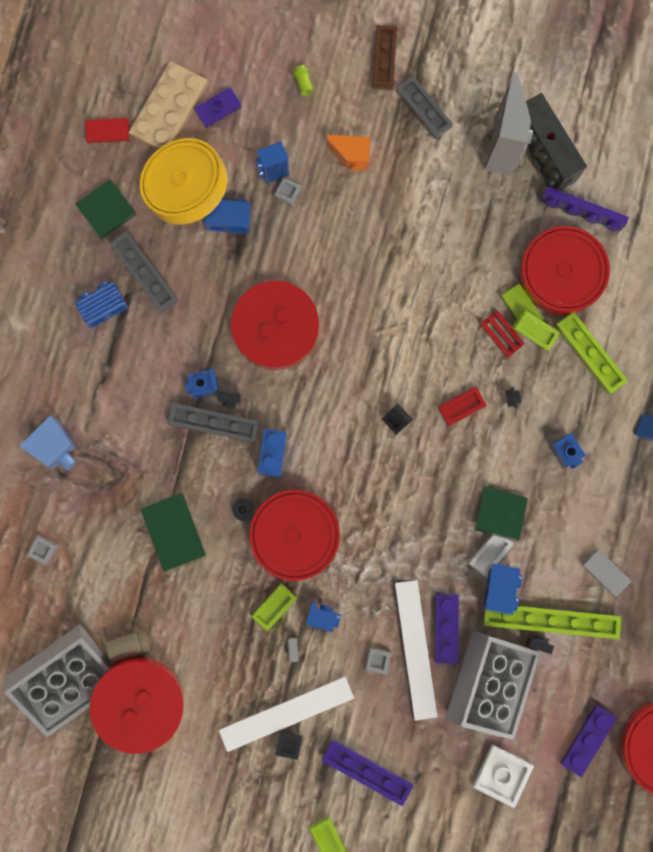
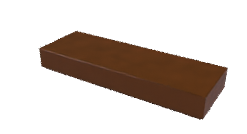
[372,25,397,90]

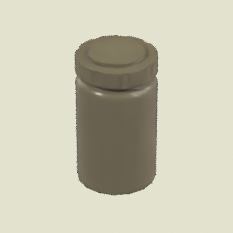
[106,630,151,664]

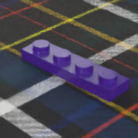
[540,186,629,231]
[322,739,413,807]

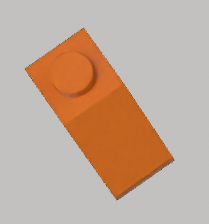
[327,134,370,172]

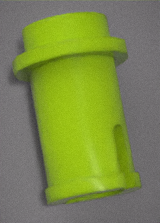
[293,65,314,96]

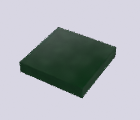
[75,179,137,239]
[474,487,528,542]

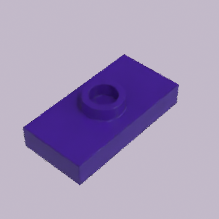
[194,87,242,128]

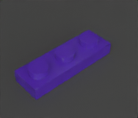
[435,594,459,664]
[560,704,617,778]

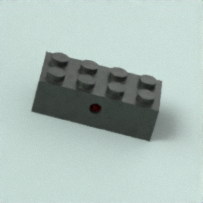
[526,92,587,191]

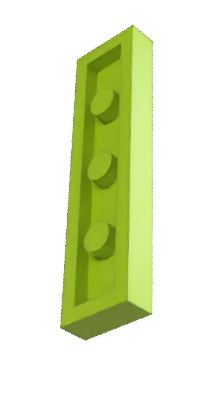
[555,313,628,395]

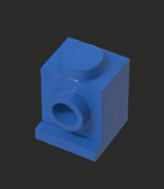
[185,368,219,399]
[549,433,586,469]
[306,601,341,632]

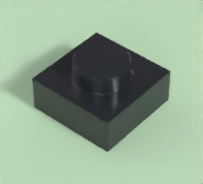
[217,391,242,408]
[382,403,413,435]
[525,634,554,655]
[275,731,303,760]

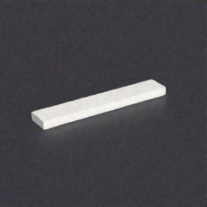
[395,580,437,720]
[219,676,354,752]

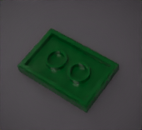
[141,493,206,572]

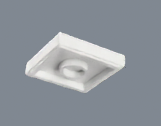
[472,744,534,809]

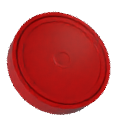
[519,226,610,316]
[231,281,319,370]
[249,490,340,581]
[90,657,184,754]
[619,702,653,794]

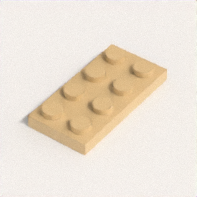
[129,61,208,150]

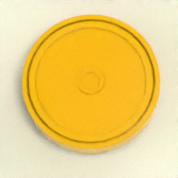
[140,138,228,225]

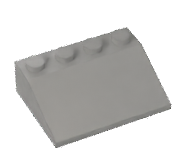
[485,72,533,176]
[4,624,111,737]
[445,630,541,740]

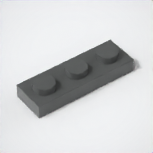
[396,76,453,140]

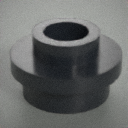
[505,387,522,409]
[232,498,255,521]

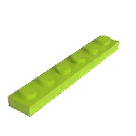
[483,606,621,640]

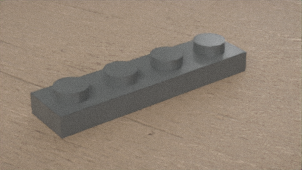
[109,231,179,314]
[168,403,260,444]

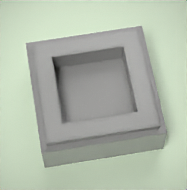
[273,177,302,207]
[26,535,58,566]
[288,636,299,662]
[364,647,392,675]

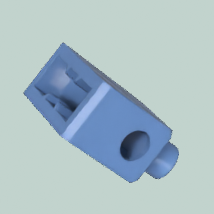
[19,416,77,471]

